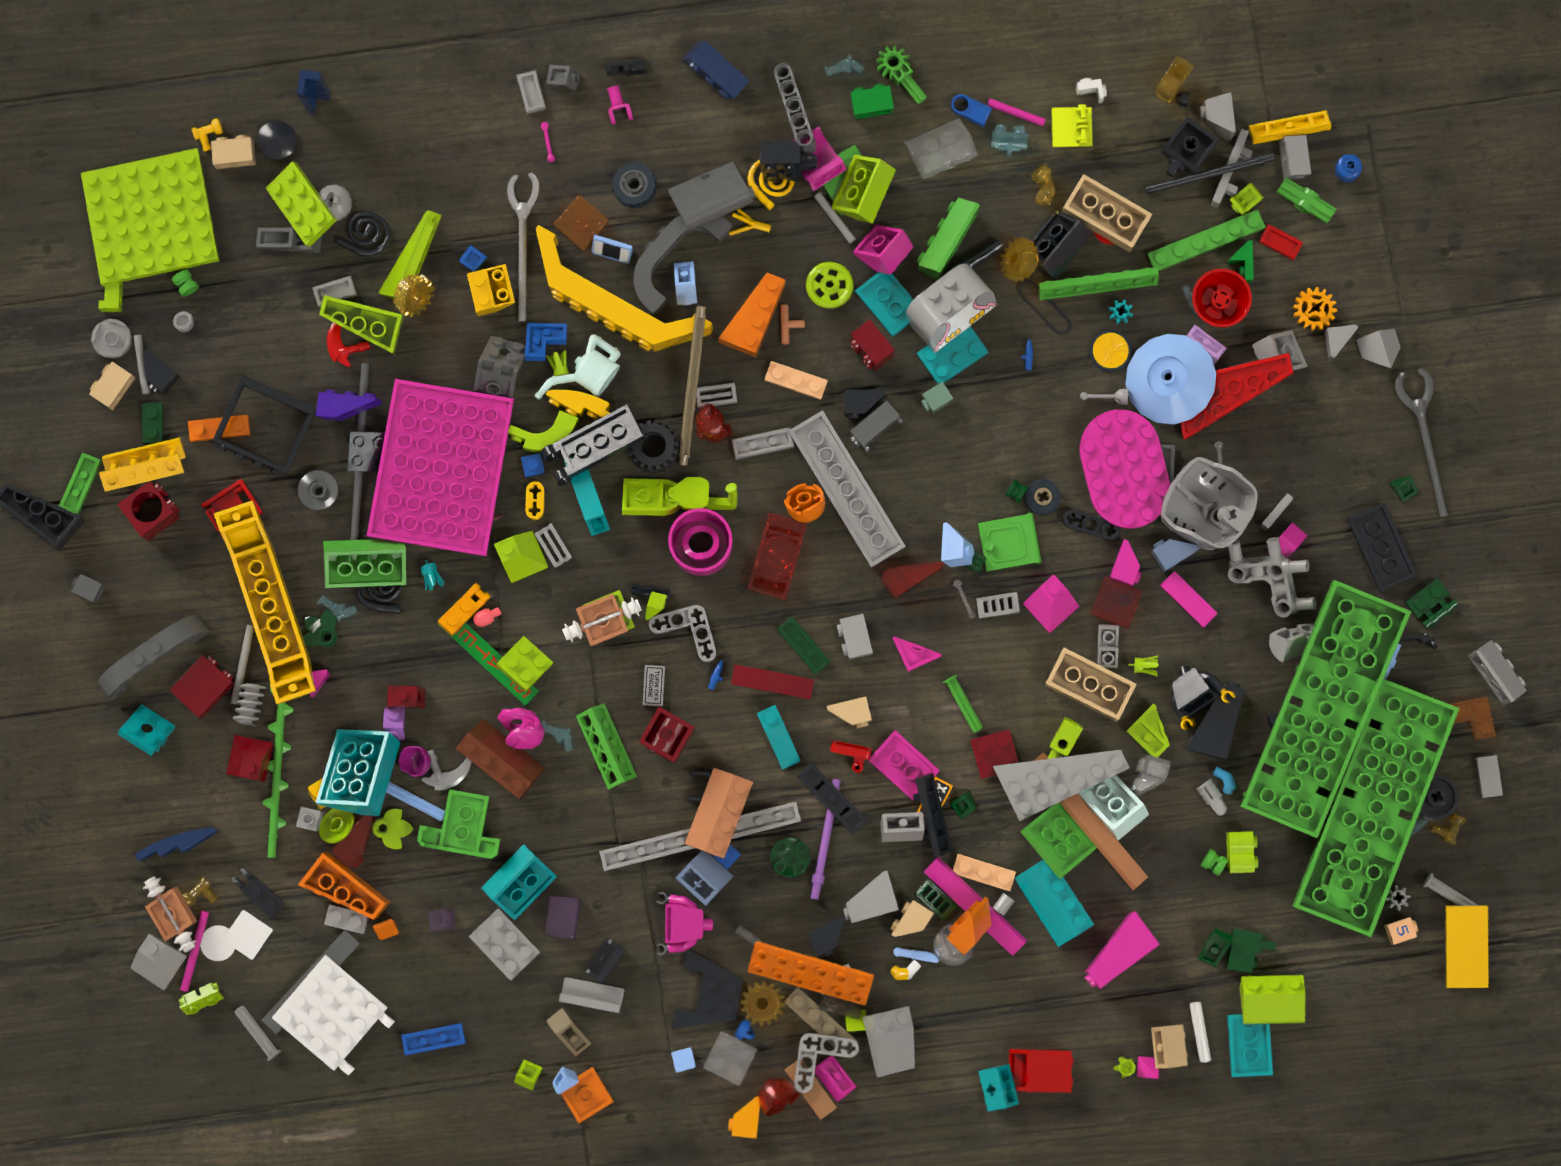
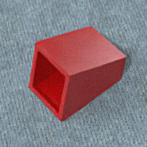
[1009,1049,1073,1092]

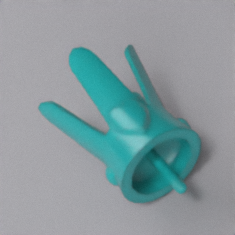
[420,560,445,591]

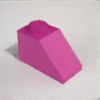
[1266,522,1307,558]
[1109,539,1142,587]

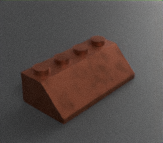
[456,719,546,800]

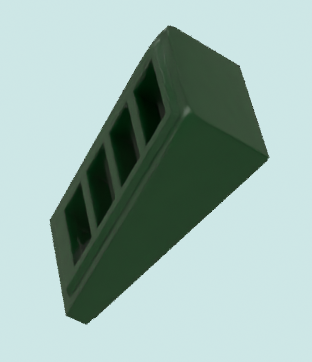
[914,879,957,921]

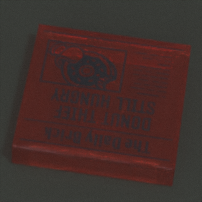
[1090,577,1143,629]

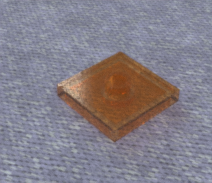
[553,195,609,251]

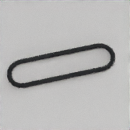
[1017,279,1071,335]

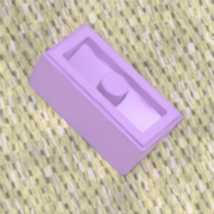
[1186,325,1227,365]

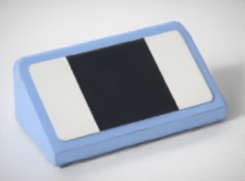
[592,235,633,264]

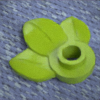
[372,809,413,849]

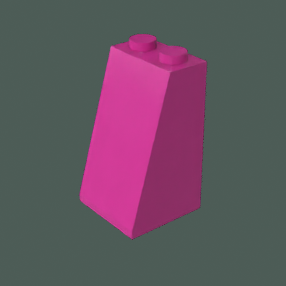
[1085,911,1160,988]

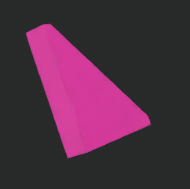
[892,637,942,672]

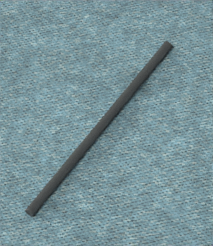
[351,363,369,540]

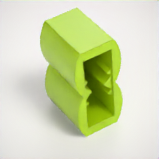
[1226,832,1258,873]

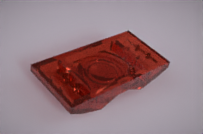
[747,513,808,600]

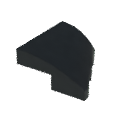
[605,58,647,77]

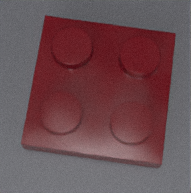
[970,730,1019,779]

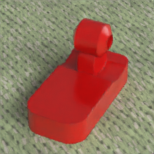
[830,740,872,773]

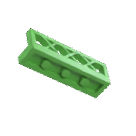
[576,703,637,790]

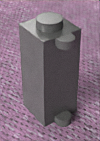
[850,401,903,452]

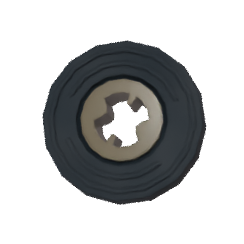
[1025,479,1061,515]

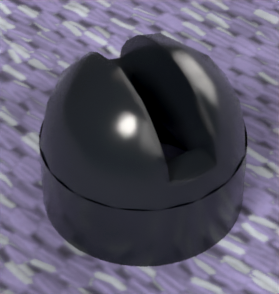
[1175,91,1190,107]

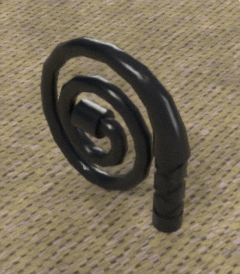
[336,211,390,257]
[356,585,403,614]

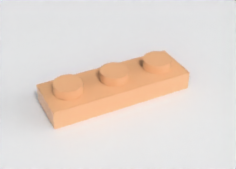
[765,361,828,400]
[953,854,1016,891]

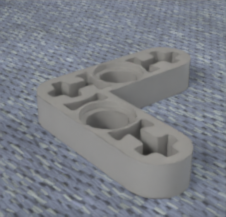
[649,605,716,663]
[795,1033,859,1093]

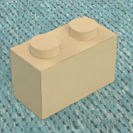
[211,135,256,169]
[89,362,135,410]
[1151,1024,1188,1069]

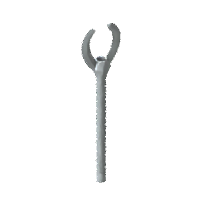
[507,173,539,322]

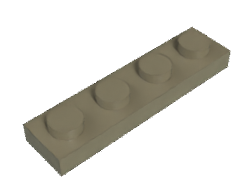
[784,987,858,1053]

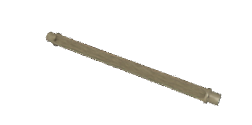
[678,306,706,465]

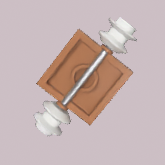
[562,594,642,647]
[143,876,197,953]

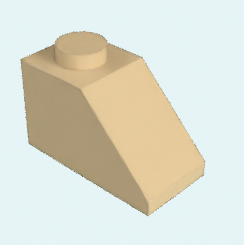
[827,697,872,729]

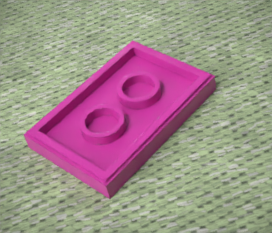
[868,730,940,801]

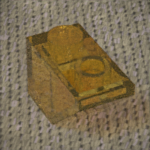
[1154,55,1194,104]

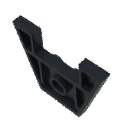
[672,949,743,1029]

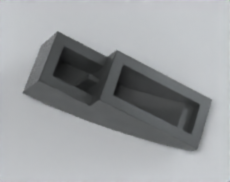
[256,228,322,253]

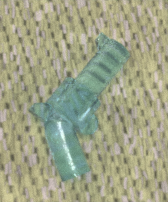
[824,54,865,76]
[317,595,358,622]
[542,720,573,751]

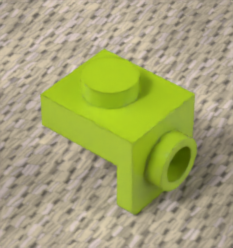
[1230,183,1264,214]

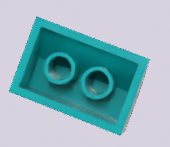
[481,844,557,920]

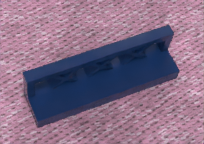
[297,70,331,114]

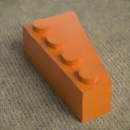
[718,273,786,357]
[298,852,391,920]

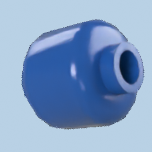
[1335,154,1362,182]

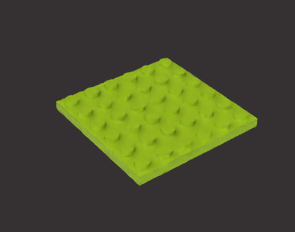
[81,148,219,286]

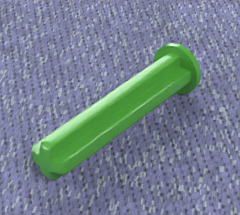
[943,674,983,733]

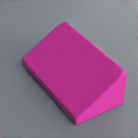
[815,1055,857,1102]

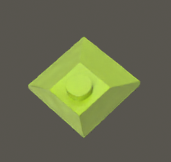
[494,531,549,583]

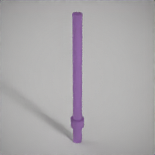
[810,779,841,900]

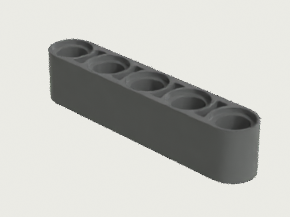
[774,63,817,154]

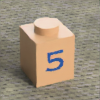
[1384,917,1418,945]

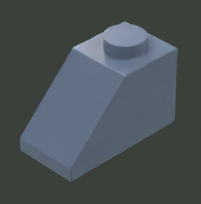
[1151,539,1200,572]

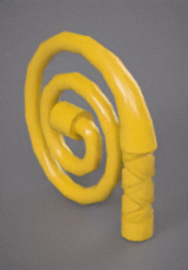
[747,160,794,210]

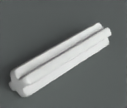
[1190,1002,1211,1063]

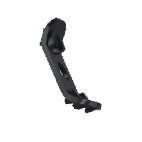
[1399,633,1437,649]

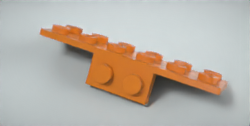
[748,941,874,1005]

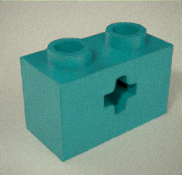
[978,1064,1019,1111]

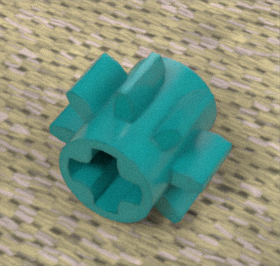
[1108,299,1133,325]

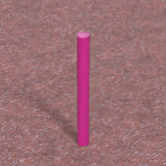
[180,911,209,992]

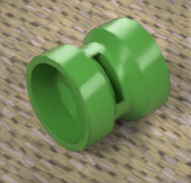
[171,269,199,297]
[1200,849,1228,876]

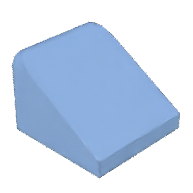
[671,1047,696,1073]
[552,1067,579,1094]

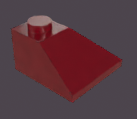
[226,735,274,782]

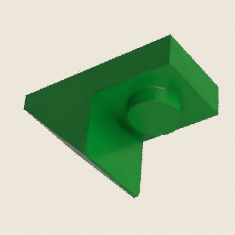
[1227,240,1254,284]

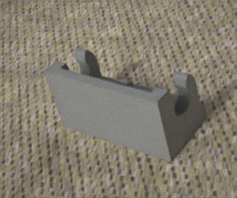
[1279,135,1311,180]

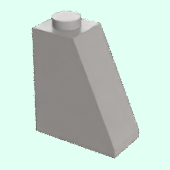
[843,871,899,923]

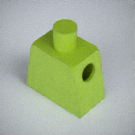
[1047,716,1083,759]

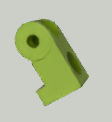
[99,282,123,312]

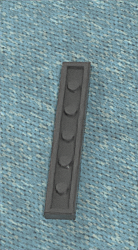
[261,930,361,1034]

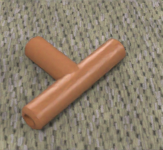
[780,304,805,345]

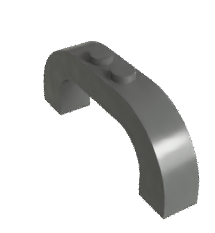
[634,215,732,317]
[97,614,211,700]

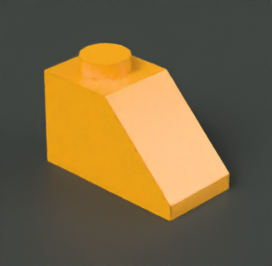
[728,1096,761,1138]

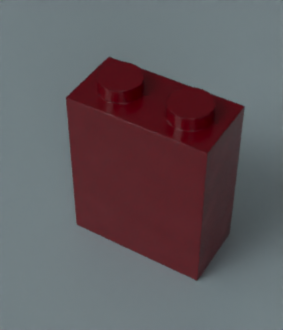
[169,655,235,719]

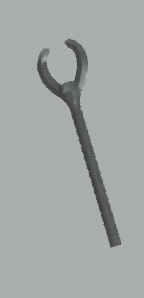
[1395,368,1448,517]

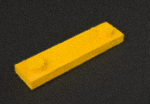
[1249,111,1331,144]

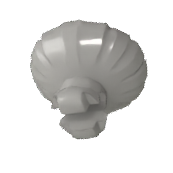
[319,184,352,221]

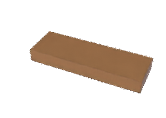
[784,1060,837,1120]

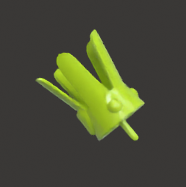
[546,350,569,377]
[1128,655,1159,676]
[1114,1057,1135,1078]

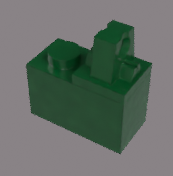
[1225,928,1276,973]

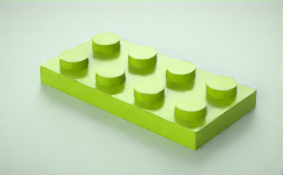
[266,161,337,247]

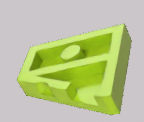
[1126,703,1170,760]

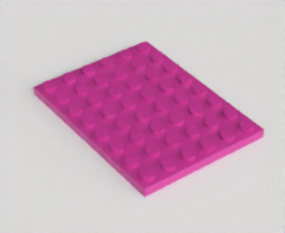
[367,379,514,557]

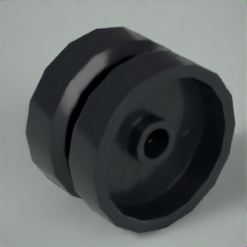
[1418,775,1459,821]

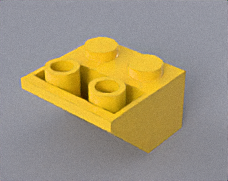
[467,264,515,316]

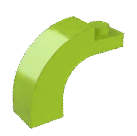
[508,411,579,453]

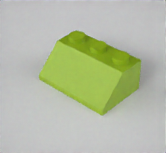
[831,154,896,224]
[1239,975,1305,1024]

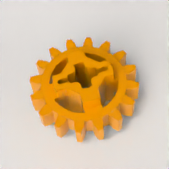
[1292,287,1337,331]

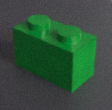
[850,84,894,120]

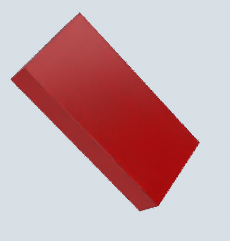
[1258,224,1304,261]

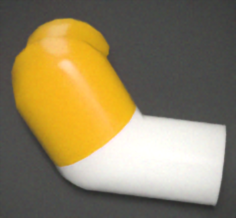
[890,960,921,980]

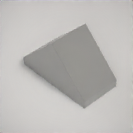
[1324,325,1358,361]

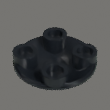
[257,121,297,161]

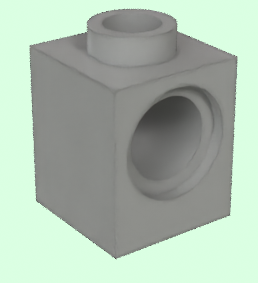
[296,807,324,832]

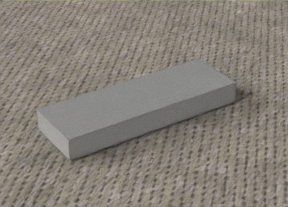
[732,427,794,460]

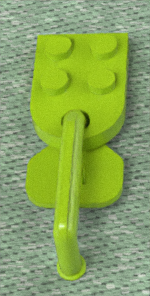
[622,477,737,516]

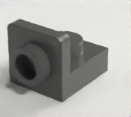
[546,65,579,90]

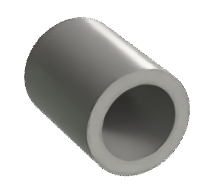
[993,893,1014,916]

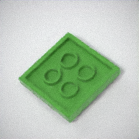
[1021,802,1097,879]

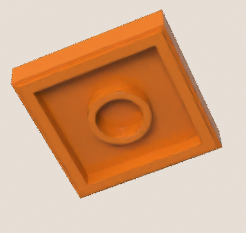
[561,1067,614,1123]

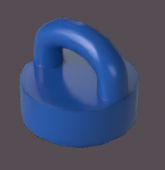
[734,1019,755,1040]

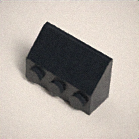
[1019,210,1092,280]

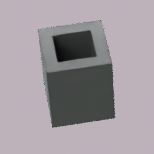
[71,574,106,604]

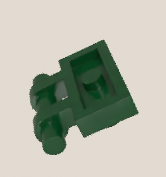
[1405,578,1458,629]

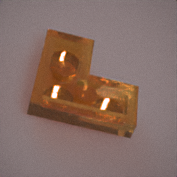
[1450,697,1496,740]

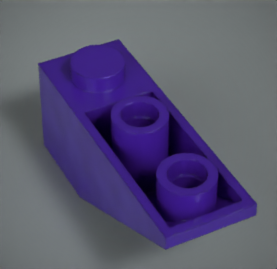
[315,390,382,421]

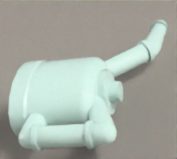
[534,334,621,400]

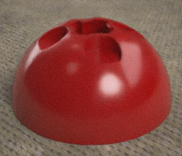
[1192,269,1252,328]

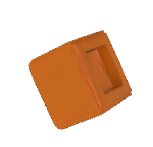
[373,919,399,940]

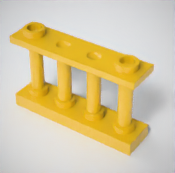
[99,437,186,492]

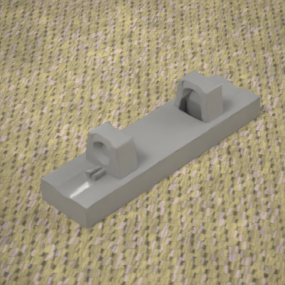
[1210,129,1253,208]

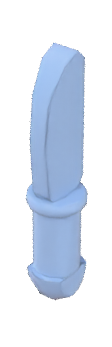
[893,947,939,963]

